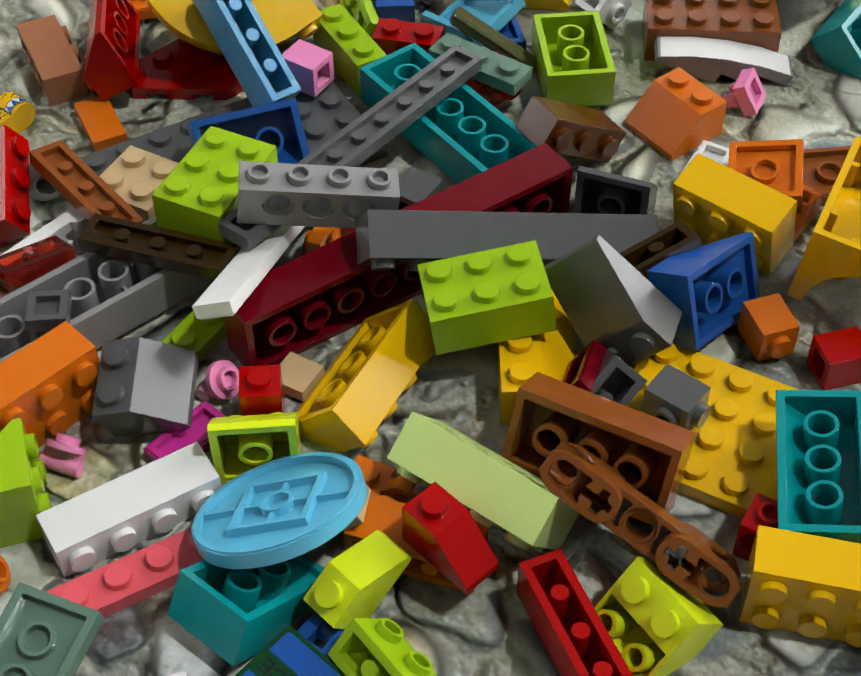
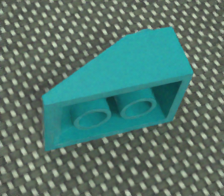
[167,554,324,667]

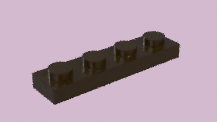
[78,213,239,280]

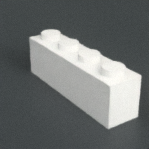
[36,442,222,578]

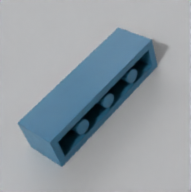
[193,0,302,107]

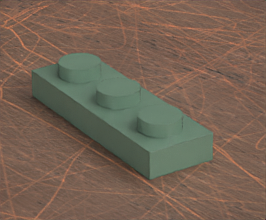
[428,33,533,96]

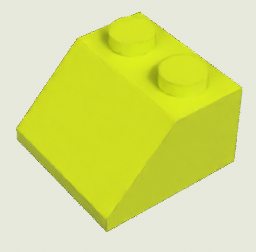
[207,412,301,483]

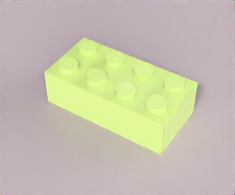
[387,412,579,553]

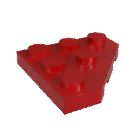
[125,38,244,100]

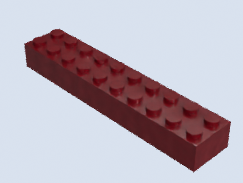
[224,143,573,366]

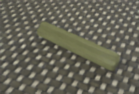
[449,7,536,67]

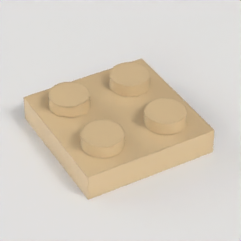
[99,145,179,220]

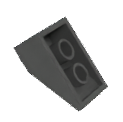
[544,235,682,366]

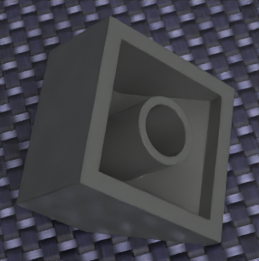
[574,166,658,215]
[92,337,199,437]

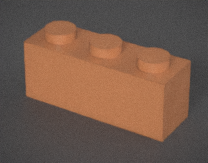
[16,15,89,107]

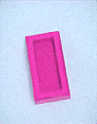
[143,400,227,462]

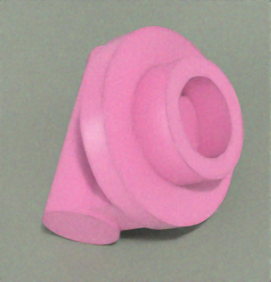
[195,360,239,402]
[39,432,88,478]

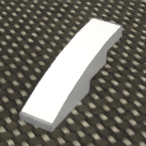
[654,36,793,86]

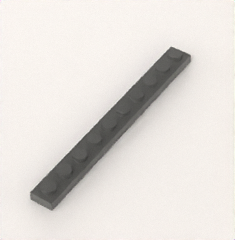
[218,45,483,251]

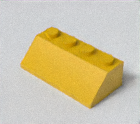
[496,289,576,423]
[296,299,435,453]

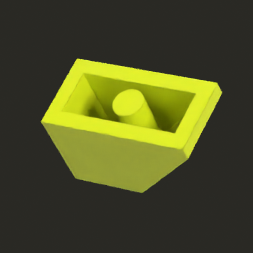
[303,530,412,630]

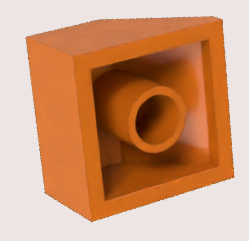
[624,67,727,161]

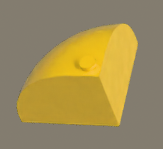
[148,0,322,55]

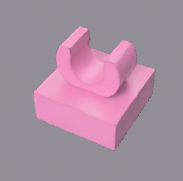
[722,67,766,117]

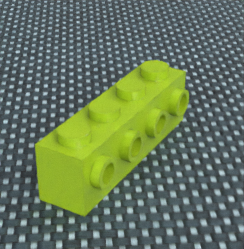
[328,617,437,676]

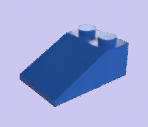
[647,232,760,351]

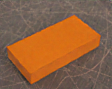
[73,96,128,152]

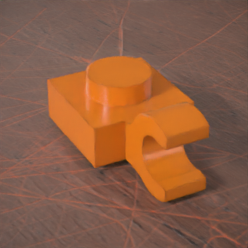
[355,454,417,504]

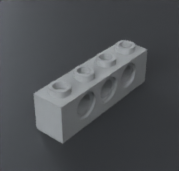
[237,161,400,228]

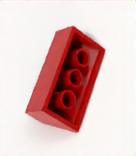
[83,0,140,101]

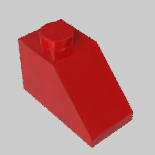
[402,482,499,595]

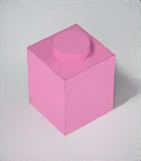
[282,39,334,97]

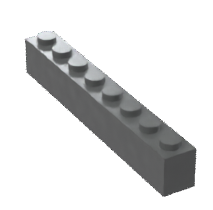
[355,209,658,272]

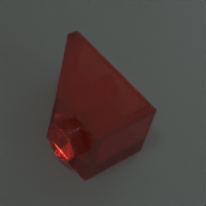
[0,235,76,288]

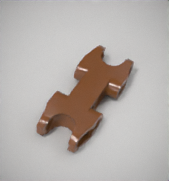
[538,442,741,608]

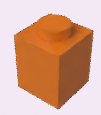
[737,293,800,362]

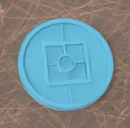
[191,452,368,569]

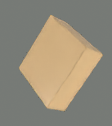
[280,351,325,402]

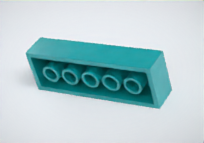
[360,42,536,184]

